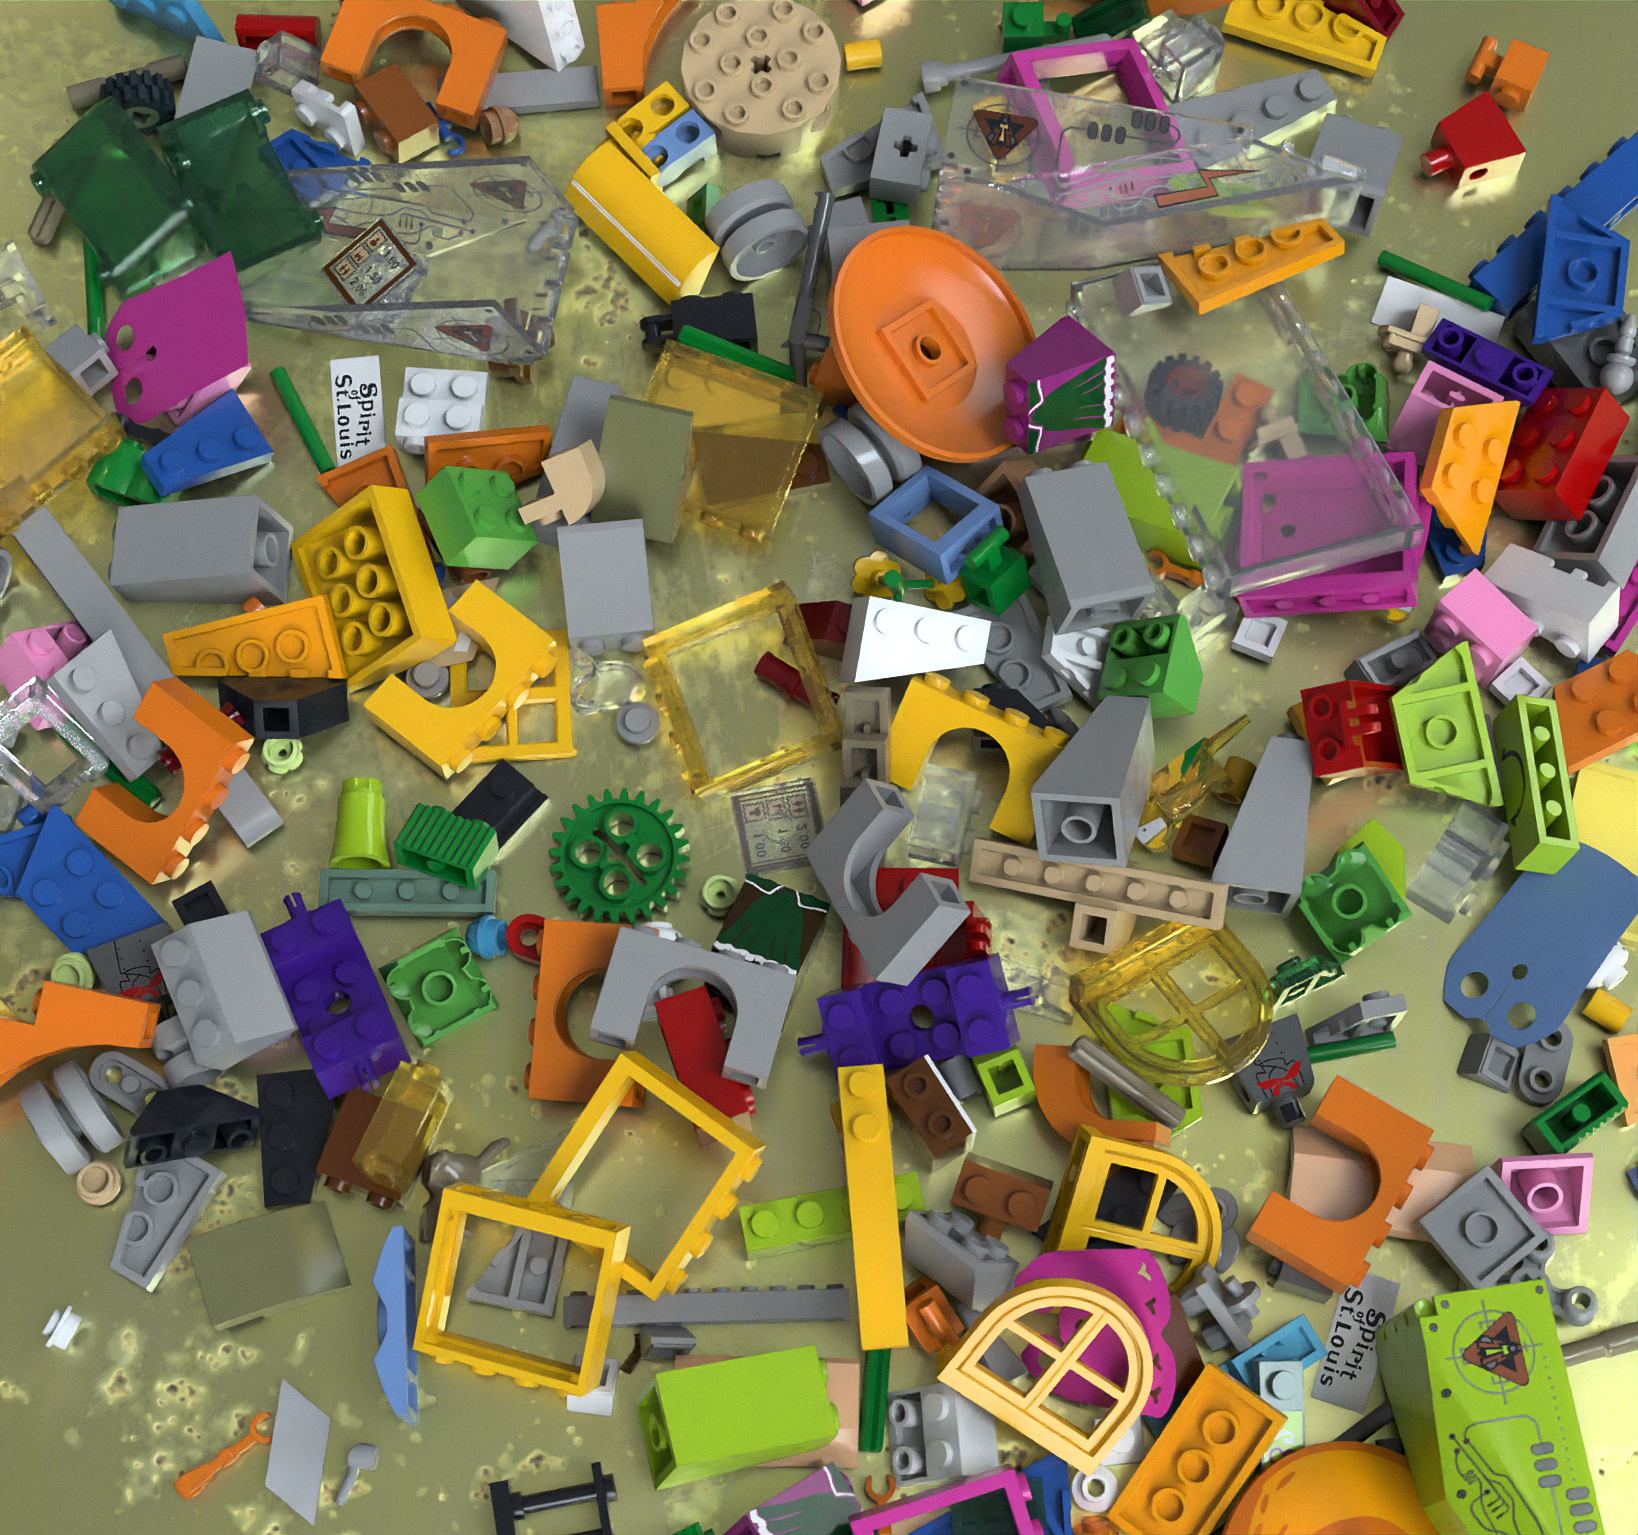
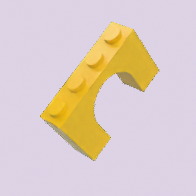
[363,579,558,780]
[890,671,1069,846]

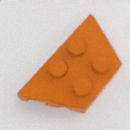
[1552,650,1638,775]

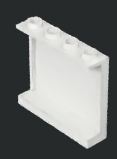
[456,0,585,73]

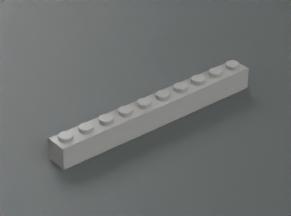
[563,1284,850,1329]

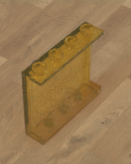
[0,324,128,540]
[643,339,826,544]

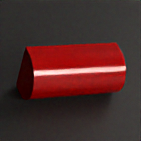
[235,14,322,57]

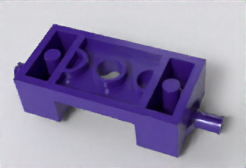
[260,892,413,1100]
[797,952,1035,1082]

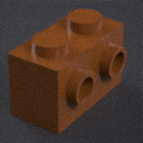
[352,63,439,165]

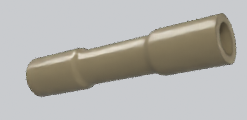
[66,53,188,110]
[1561,1321,1638,1368]

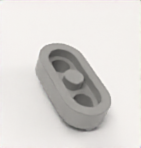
[1515,1022,1574,1107]
[89,1051,170,1117]

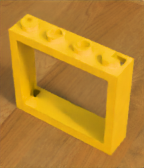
[527,1050,766,1302]
[412,1181,631,1398]

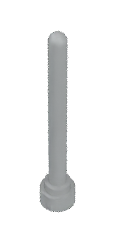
[920,33,1112,94]

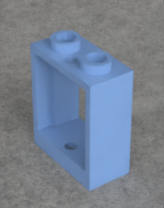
[868,464,1003,585]

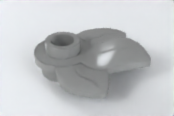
[1158,1187,1241,1273]

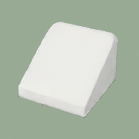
[567,1354,620,1416]

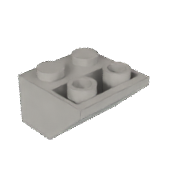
[904,1208,1020,1310]

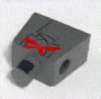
[86,921,175,1025]
[1214,1013,1315,1129]

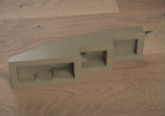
[840,685,891,868]

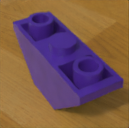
[1421,318,1554,408]

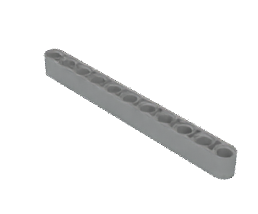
[0,477,284,849]

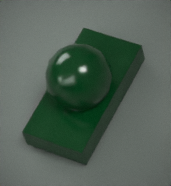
[1071,0,1153,40]

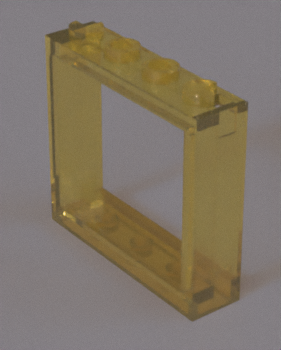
[643,580,845,804]

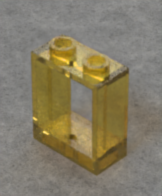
[352,1059,454,1196]

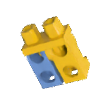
[593,80,718,191]

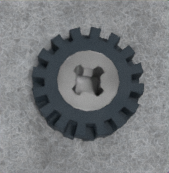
[99,70,176,137]

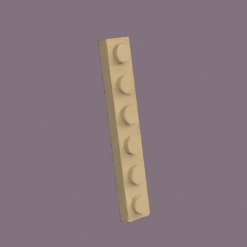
[968,837,1229,930]

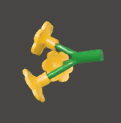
[850,550,965,610]

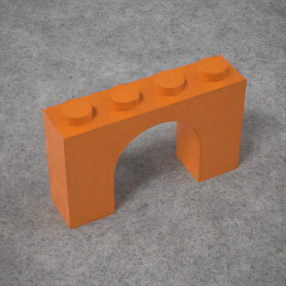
[320,0,508,130]
[74,677,255,885]
[524,919,660,1108]
[1244,1075,1435,1295]

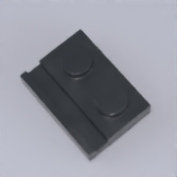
[451,758,550,862]

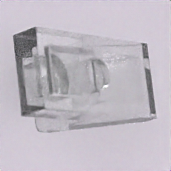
[0,240,57,330]
[1000,956,1084,1026]

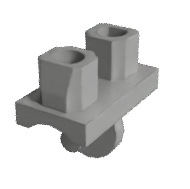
[1178,1261,1261,1353]

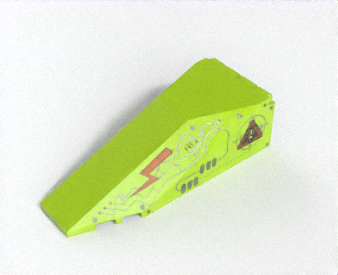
[1375,1278,1605,1535]

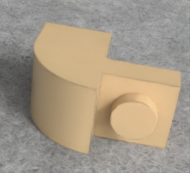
[518,439,605,526]
[1069,860,1140,955]

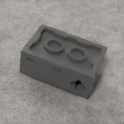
[1512,301,1638,404]

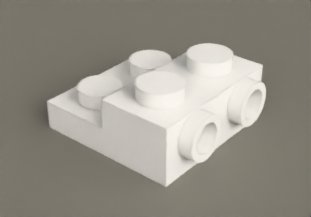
[395,367,490,455]

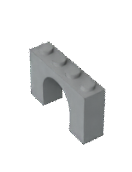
[804,778,971,986]
[589,925,797,1089]

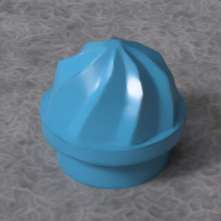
[465,915,508,959]

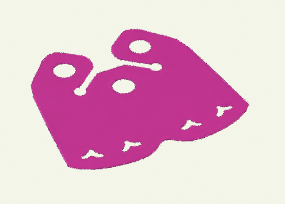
[1014,1249,1176,1418]

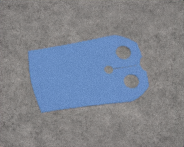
[1444,841,1638,1048]

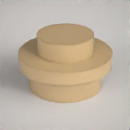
[75,1160,122,1205]

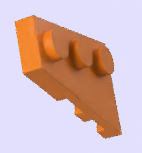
[424,424,552,485]
[315,445,435,561]

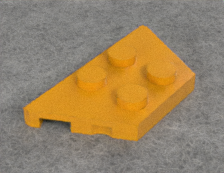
[1419,400,1520,556]

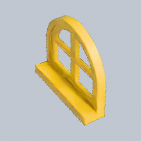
[1032,1124,1222,1319]
[936,1278,1153,1476]

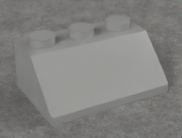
[1532,455,1638,590]
[151,910,298,1071]

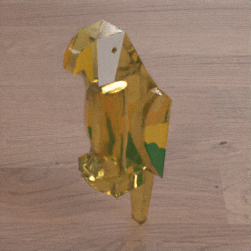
[1136,714,1252,853]

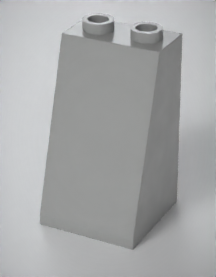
[1017,460,1155,636]
[108,494,294,605]
[1031,695,1156,867]
[1210,733,1313,917]

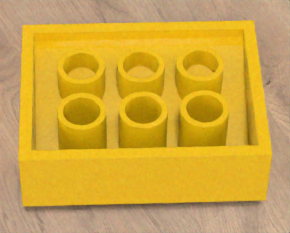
[290,485,458,694]

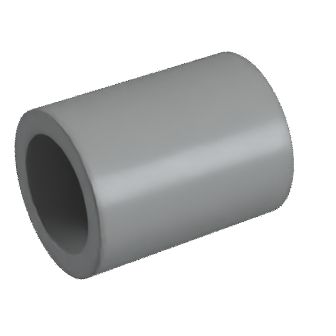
[939,1054,984,1103]

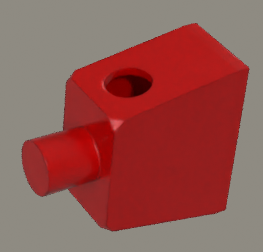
[1420,91,1527,187]

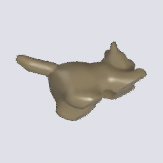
[418,1137,510,1242]

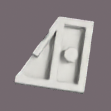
[291,79,366,157]
[1041,616,1112,710]

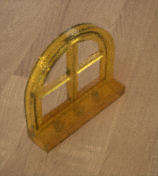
[1069,909,1274,1087]

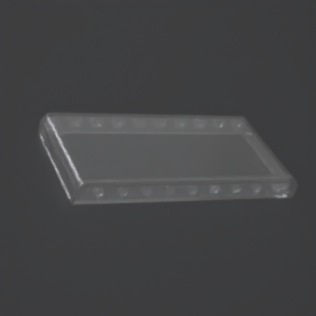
[1065,242,1424,599]

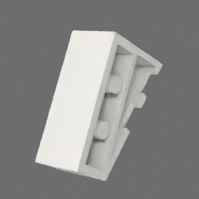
[1484,543,1620,664]
[839,596,991,683]

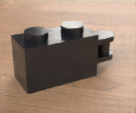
[639,291,758,363]

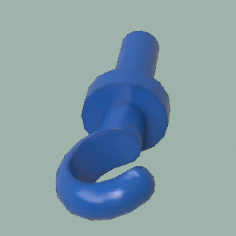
[426,102,465,156]

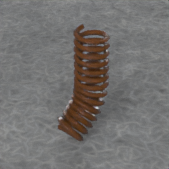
[619,1333,641,1374]

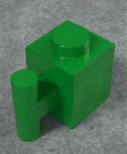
[1001,2,1072,54]
[959,525,1031,617]

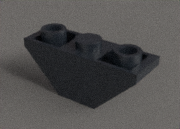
[218,677,350,739]
[123,1084,261,1169]

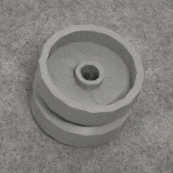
[705,179,810,281]
[818,401,922,505]
[16,1058,126,1176]

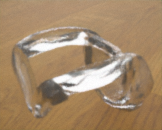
[569,646,646,716]

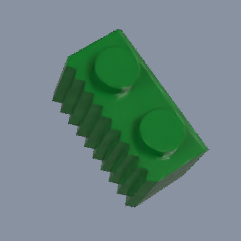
[393,802,499,891]
[1521,1070,1628,1155]

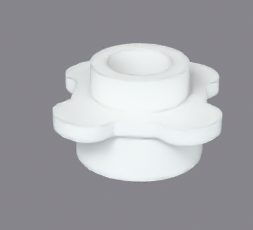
[42,1305,83,1350]

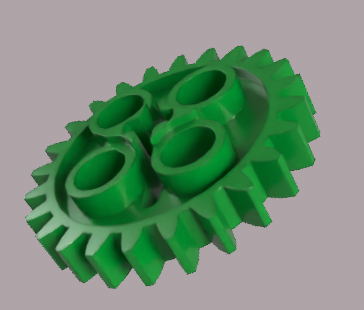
[548,788,691,925]

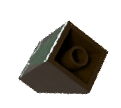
[704,873,831,1033]

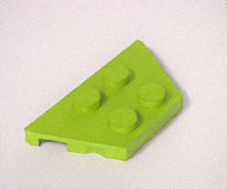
[1388,641,1504,808]
[1096,997,1203,1169]

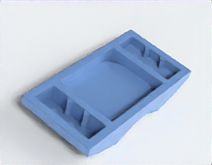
[372,1226,419,1425]

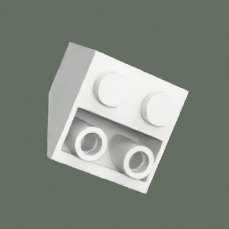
[887,1382,999,1487]

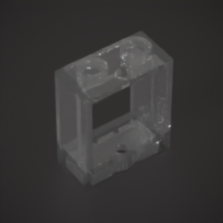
[0,675,109,815]

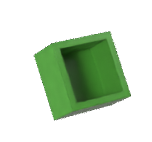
[415,466,538,570]

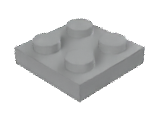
[1416,1165,1548,1290]

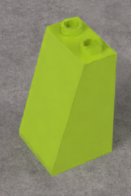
[1081,428,1242,579]
[634,1344,840,1491]

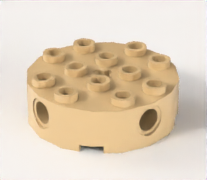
[681,0,841,158]

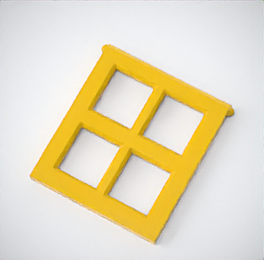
[450,628,578,764]

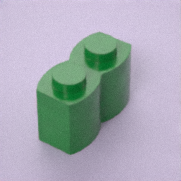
[86,438,183,506]

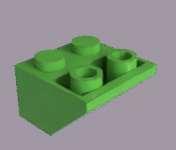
[1096,613,1203,719]

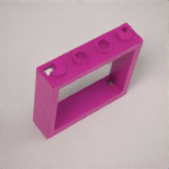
[996,38,1196,211]
[1238,450,1420,618]
[847,1463,1044,1535]

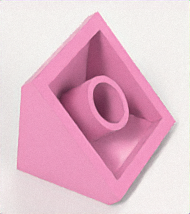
[1490,1152,1594,1235]

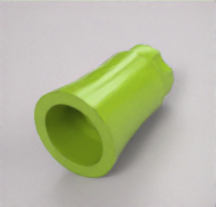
[328,777,390,869]

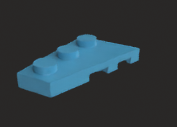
[109,0,226,44]

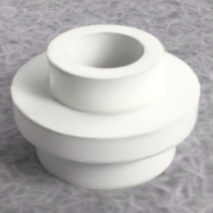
[1071,1465,1118,1513]

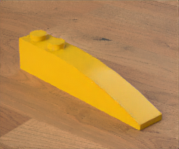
[838,1064,909,1350]

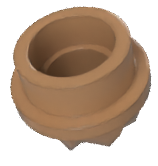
[479,105,519,146]

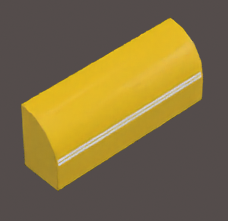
[562,141,720,307]

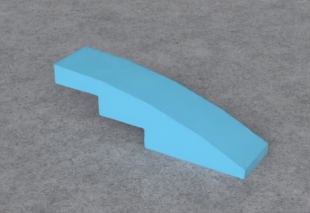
[1141,1314,1329,1440]

